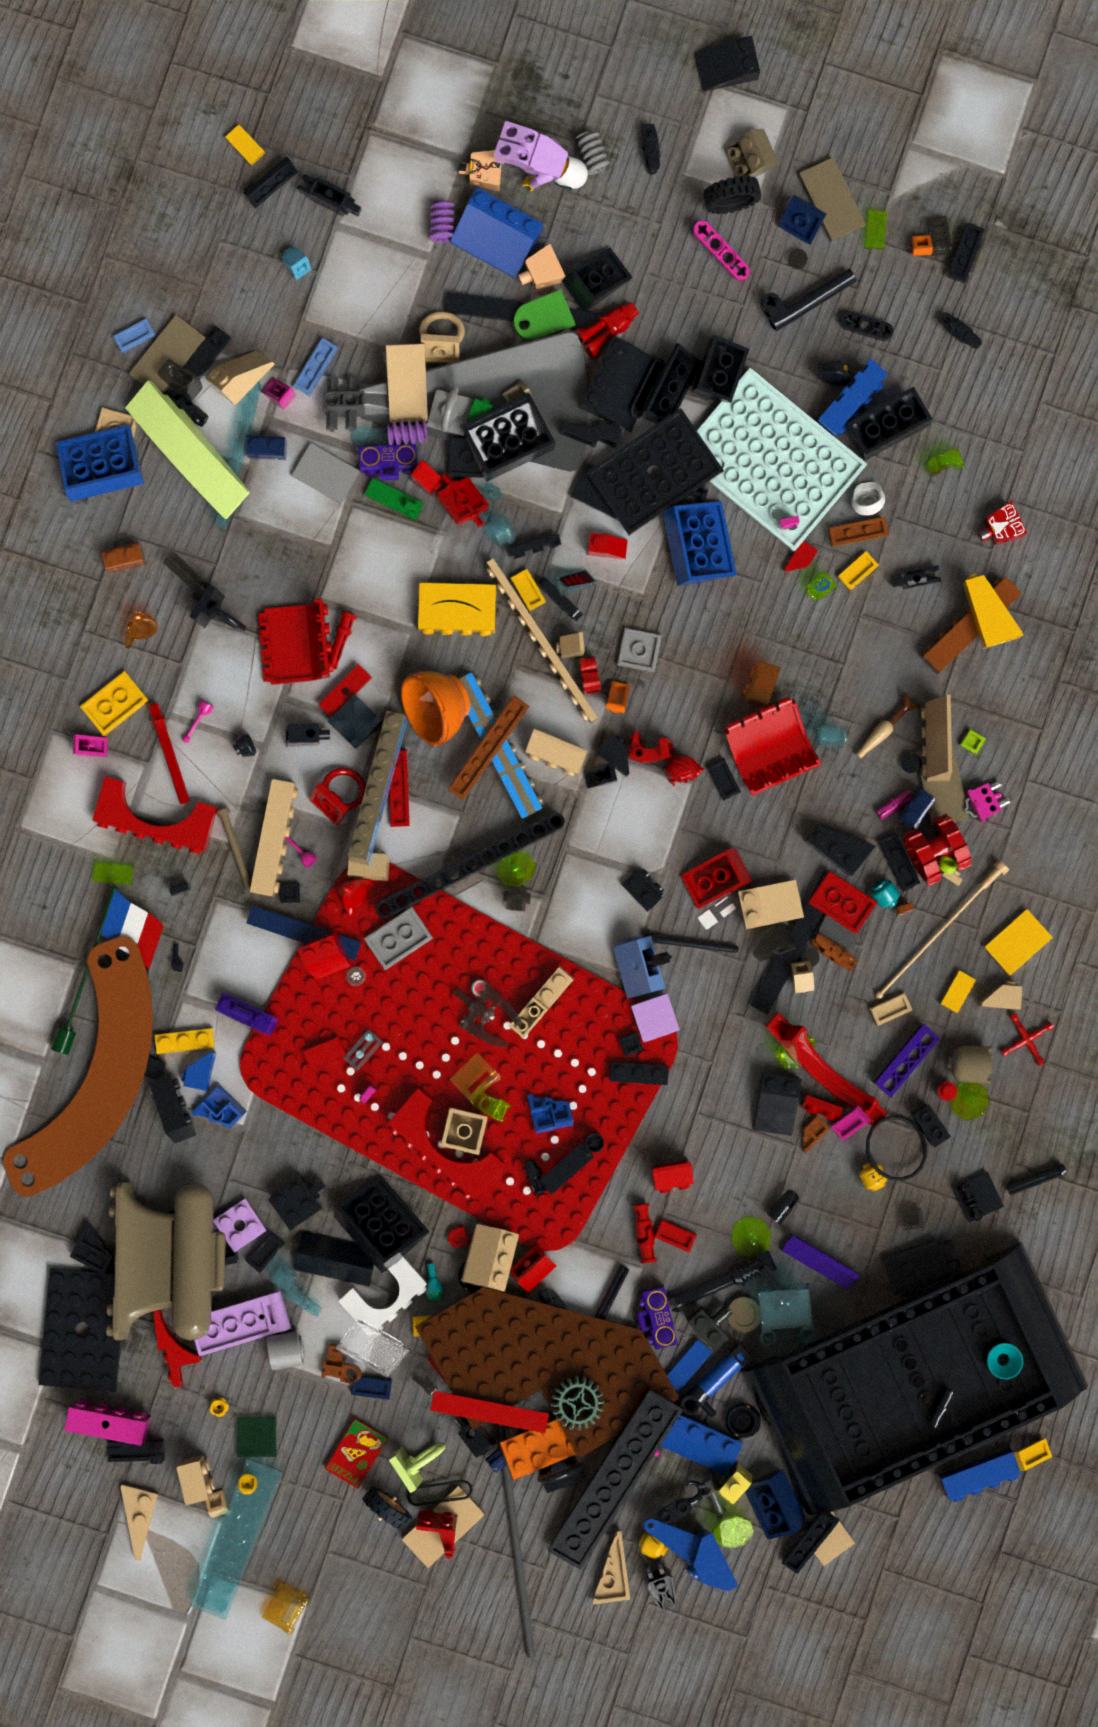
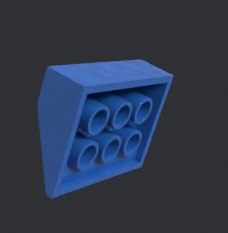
[450,187,543,279]
[56,424,144,502]
[663,501,737,586]

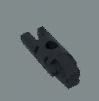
[642,124,661,175]
[939,312,982,349]
[166,390,209,427]
[891,565,941,590]

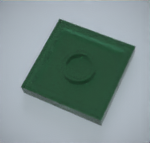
[237,1417,277,1457]

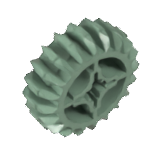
[551,1376,604,1430]

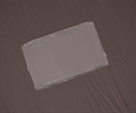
[336,1320,410,1378]

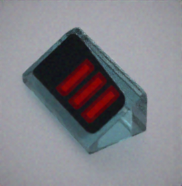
[554,569,597,596]

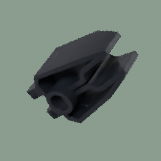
[644,1558,676,1613]

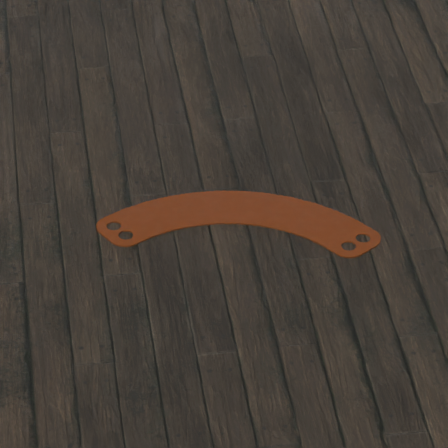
[3,936,153,1197]

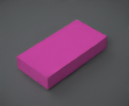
[830,1106,870,1141]

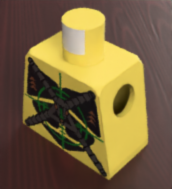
[715,1462,753,1504]

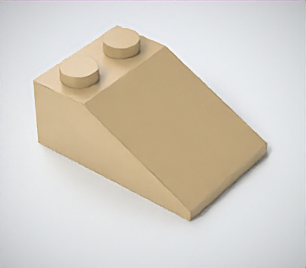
[206,351,275,405]
[738,880,804,929]

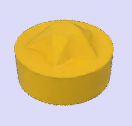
[237,1473,258,1495]

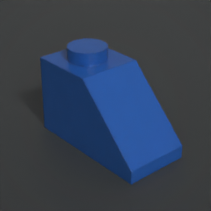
[181,1052,216,1091]

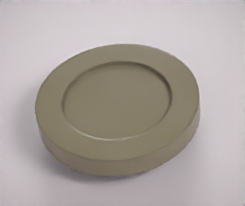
[727,1297,762,1332]

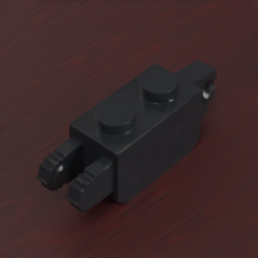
[296,174,362,217]

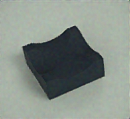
[328,694,382,749]

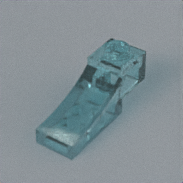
[271,1265,323,1317]

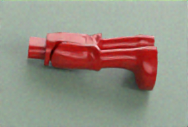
[573,302,639,360]

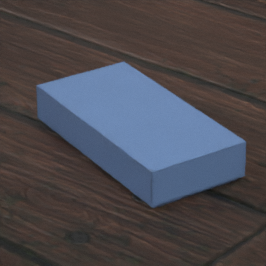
[113,318,156,354]

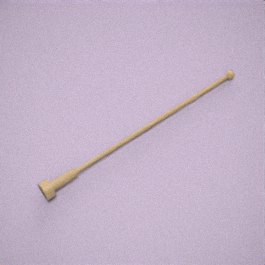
[875,860,1009,999]

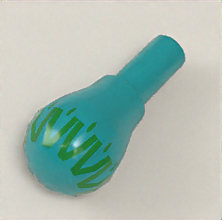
[426,1263,443,1301]

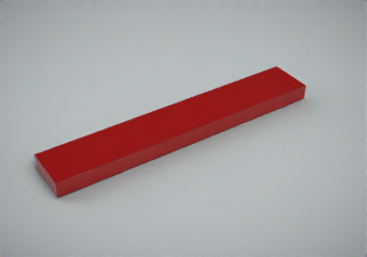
[430,1390,549,1433]

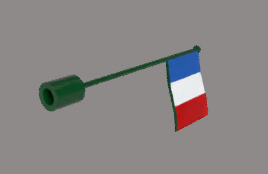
[50,885,164,1055]

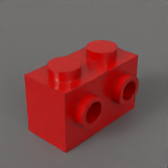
[510,1244,556,1293]

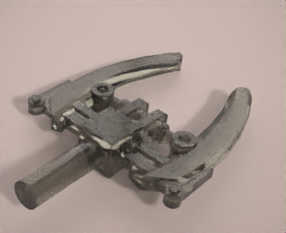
[453,984,522,1047]

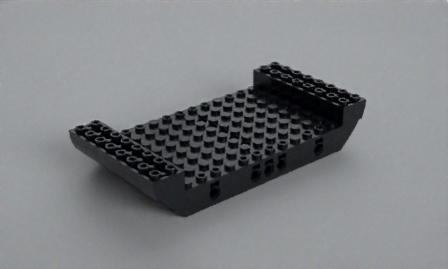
[742,1242,1088,1515]

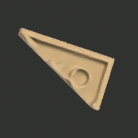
[121,1483,158,1561]
[593,1530,630,1605]

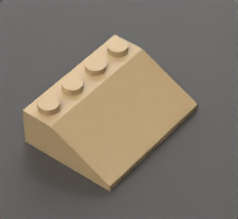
[921,695,952,781]

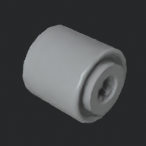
[267,1331,305,1371]

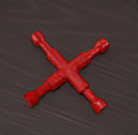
[1000,1013,1054,1066]

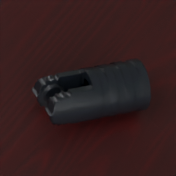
[767,1189,799,1225]

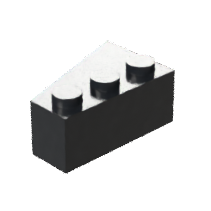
[805,825,876,877]
[149,1073,197,1143]

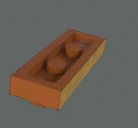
[828,517,889,548]

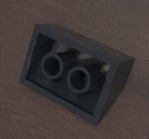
[691,335,750,403]

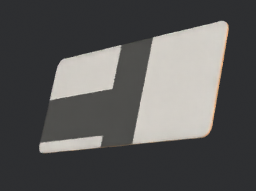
[698,897,736,930]

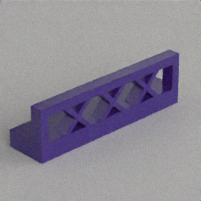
[873,1024,940,1097]
[781,1234,860,1290]

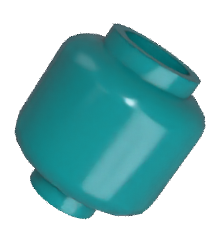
[871,879,900,908]

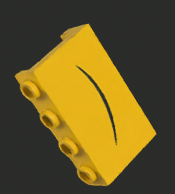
[418,583,496,636]

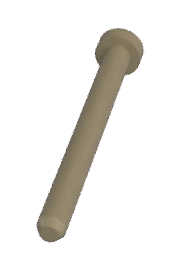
[216,808,251,890]

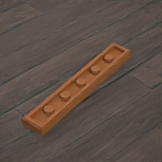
[448,695,530,801]

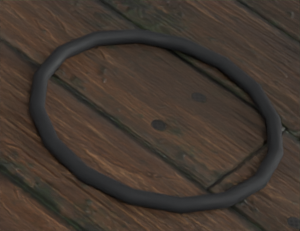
[866,1115,927,1181]

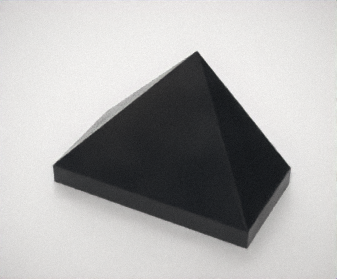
[584,762,617,788]

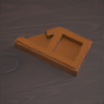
[803,1115,831,1154]

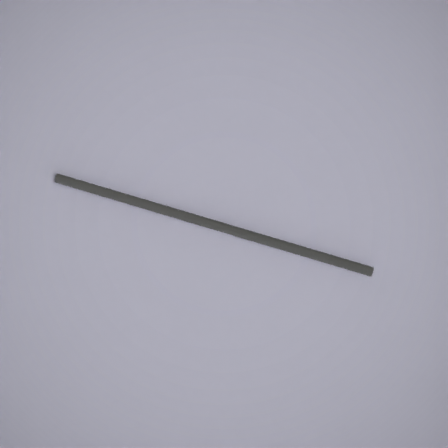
[497,1424,535,1658]

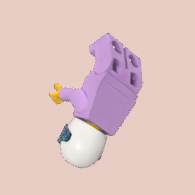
[493,121,588,191]

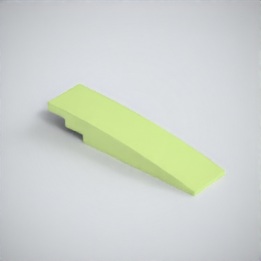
[125,381,250,519]

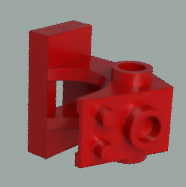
[627,731,675,763]

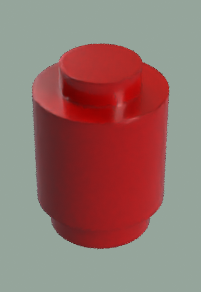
[935,1081,958,1101]

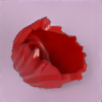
[665,755,704,786]

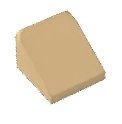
[205,1490,230,1518]

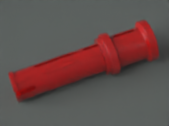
[329,611,357,670]

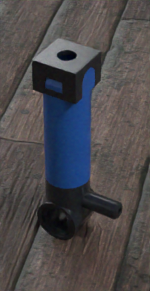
[680,1342,753,1418]

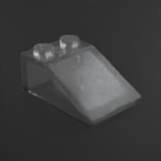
[429,512,488,568]

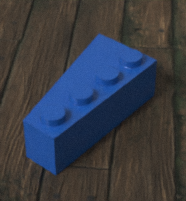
[817,358,888,437]

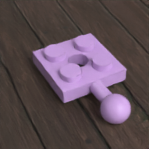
[213,1198,267,1252]

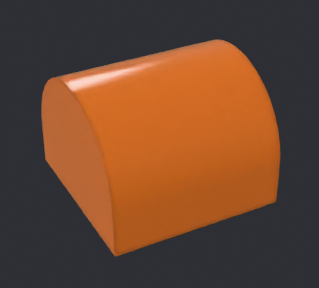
[911,235,933,256]

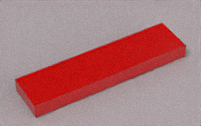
[389,750,410,827]

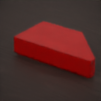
[784,541,818,573]

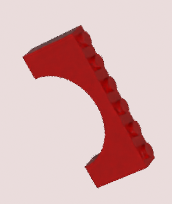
[92,777,218,855]
[387,1088,506,1200]

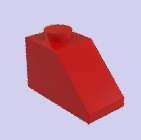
[411,460,442,496]
[588,533,628,560]

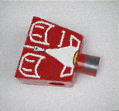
[978,501,1027,545]

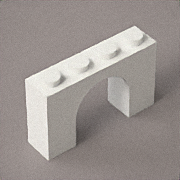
[338,1256,428,1336]

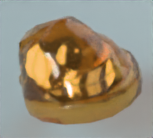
[125,612,158,649]

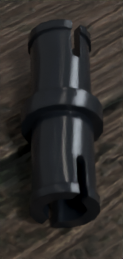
[928,1387,956,1428]

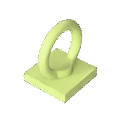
[389,1442,446,1493]

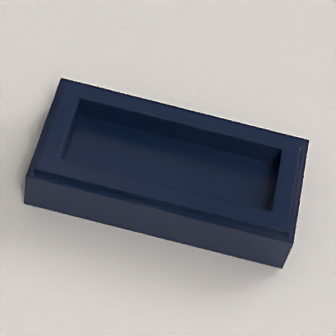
[351,1375,392,1400]

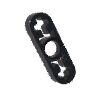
[839,311,894,341]
[537,577,583,622]

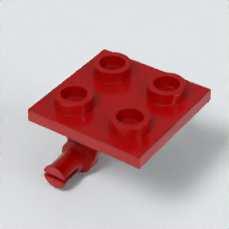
[416,1509,458,1559]

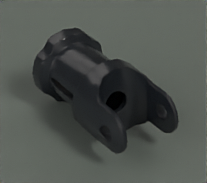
[524,1159,547,1195]

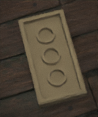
[799,157,866,242]
[129,315,206,394]
[915,744,969,827]

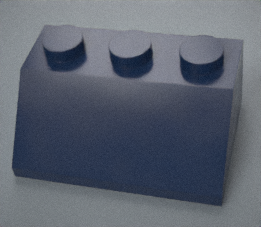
[745,1470,808,1539]

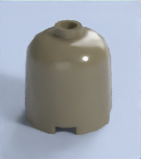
[948,1045,993,1085]

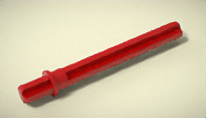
[149,703,190,804]

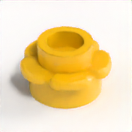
[210,1397,229,1417]

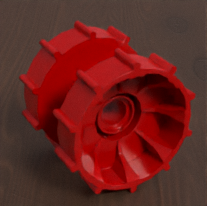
[903,813,972,886]

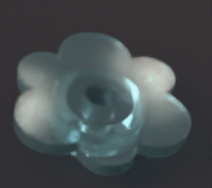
[482,484,503,502]

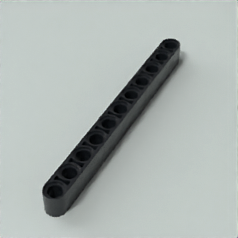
[376,812,565,919]

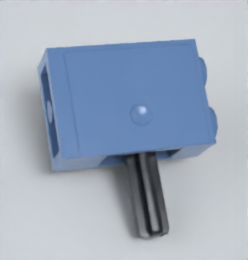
[613,934,672,999]

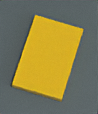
[80,670,149,737]
[984,909,1053,976]

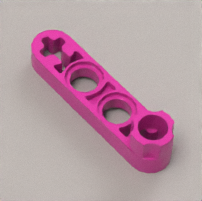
[692,221,750,281]

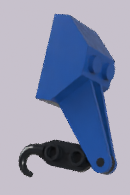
[642,1480,738,1592]

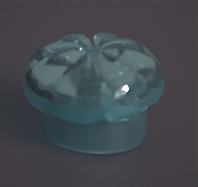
[484,514,516,547]

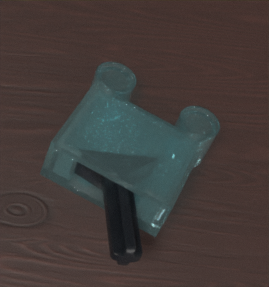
[758,1265,816,1347]

